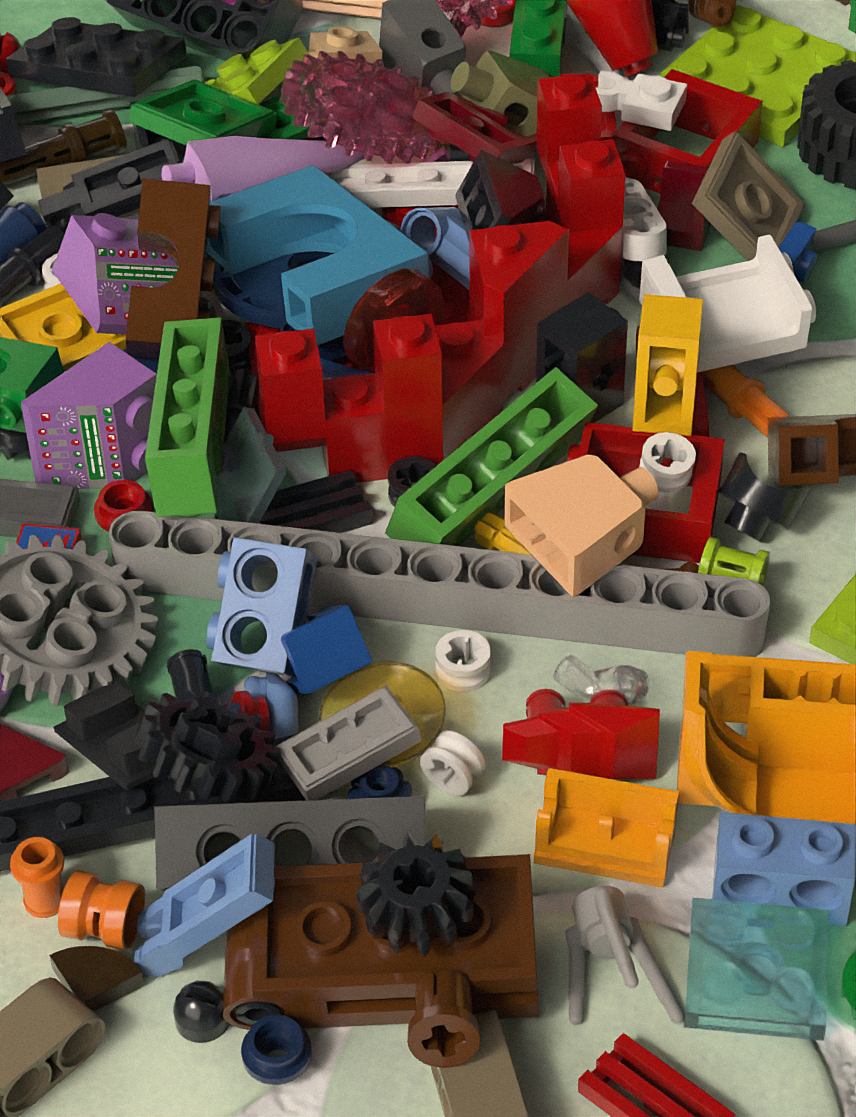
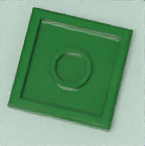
[129,79,277,146]

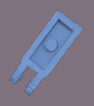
[134,834,275,977]

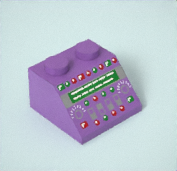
[52,213,178,334]
[21,342,157,489]

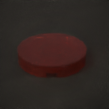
[343,268,444,373]

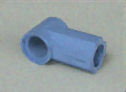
[400,207,470,290]

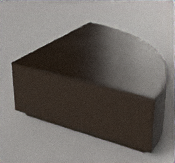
[49,946,144,1012]

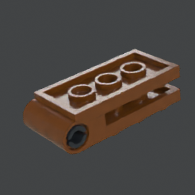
[223,854,539,1030]

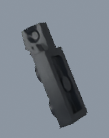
[38,139,180,231]

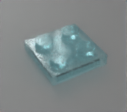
[684,898,829,1041]

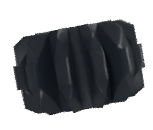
[356,832,477,957]

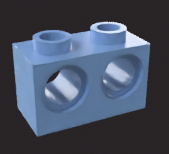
[206,537,318,677]
[711,812,856,927]

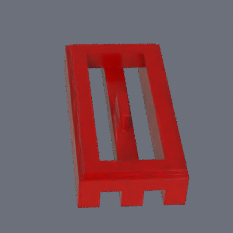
[578,1033,736,1117]

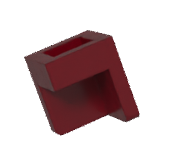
[657,161,711,251]

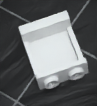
[639,234,816,372]

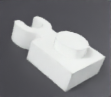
[596,71,687,131]

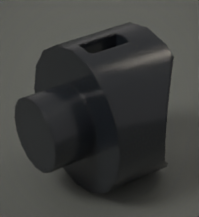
[718,452,811,541]

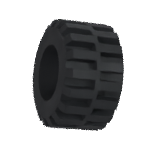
[797,60,856,189]

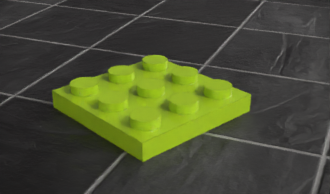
[658,5,856,148]

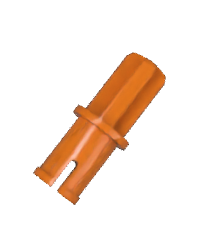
[702,364,790,438]

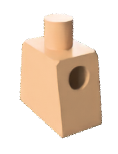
[505,455,659,597]

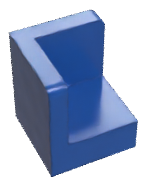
[281,605,373,694]

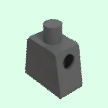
[379,0,466,108]

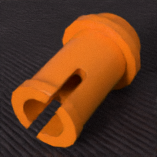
[10,837,65,918]

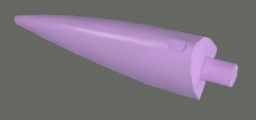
[161,136,377,201]

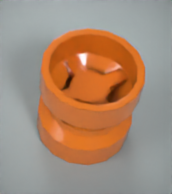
[58,870,146,951]

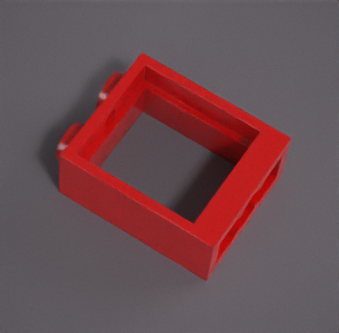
[612,69,763,194]
[567,422,725,563]

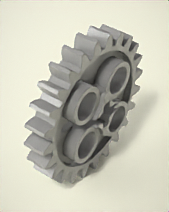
[0,535,158,706]

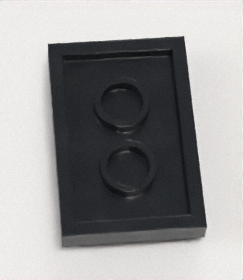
[6,17,187,97]

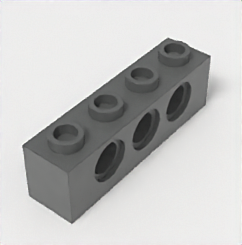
[154,796,427,889]

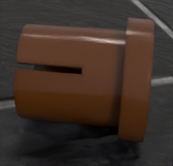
[407,970,480,1068]

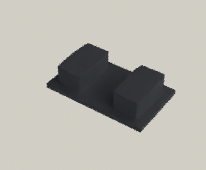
[53,681,156,791]

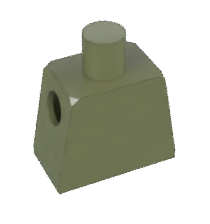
[450,50,550,136]

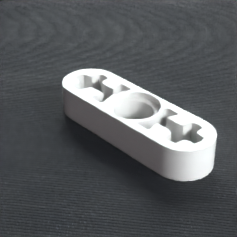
[621,177,667,261]

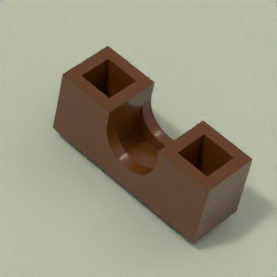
[125,178,221,359]
[768,414,856,486]

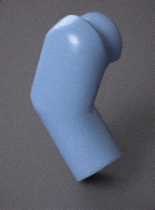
[244,672,299,739]

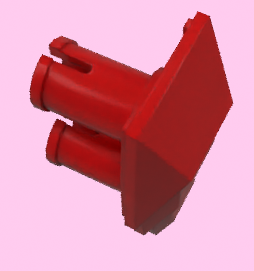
[502,689,660,781]

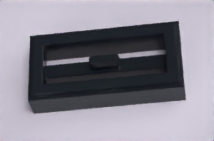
[241,470,372,533]

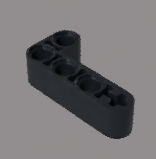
[106,0,303,61]

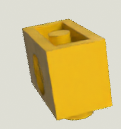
[632,294,703,436]

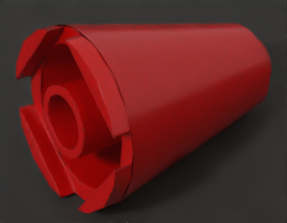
[565,0,659,77]

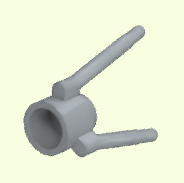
[565,886,684,1025]

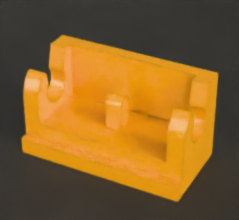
[534,768,679,888]

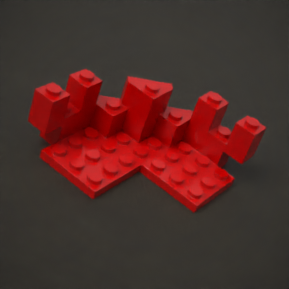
[243,73,626,483]

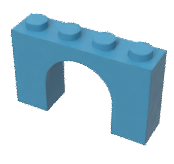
[206,165,433,346]

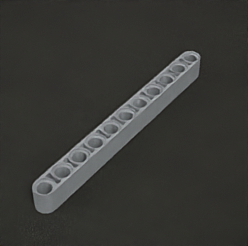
[109,511,770,657]

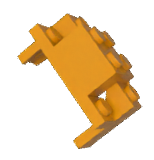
[677,651,856,824]

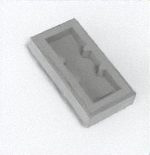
[275,685,421,801]

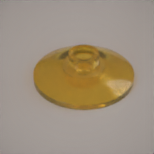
[319,661,446,768]

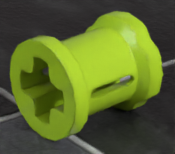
[698,537,770,587]

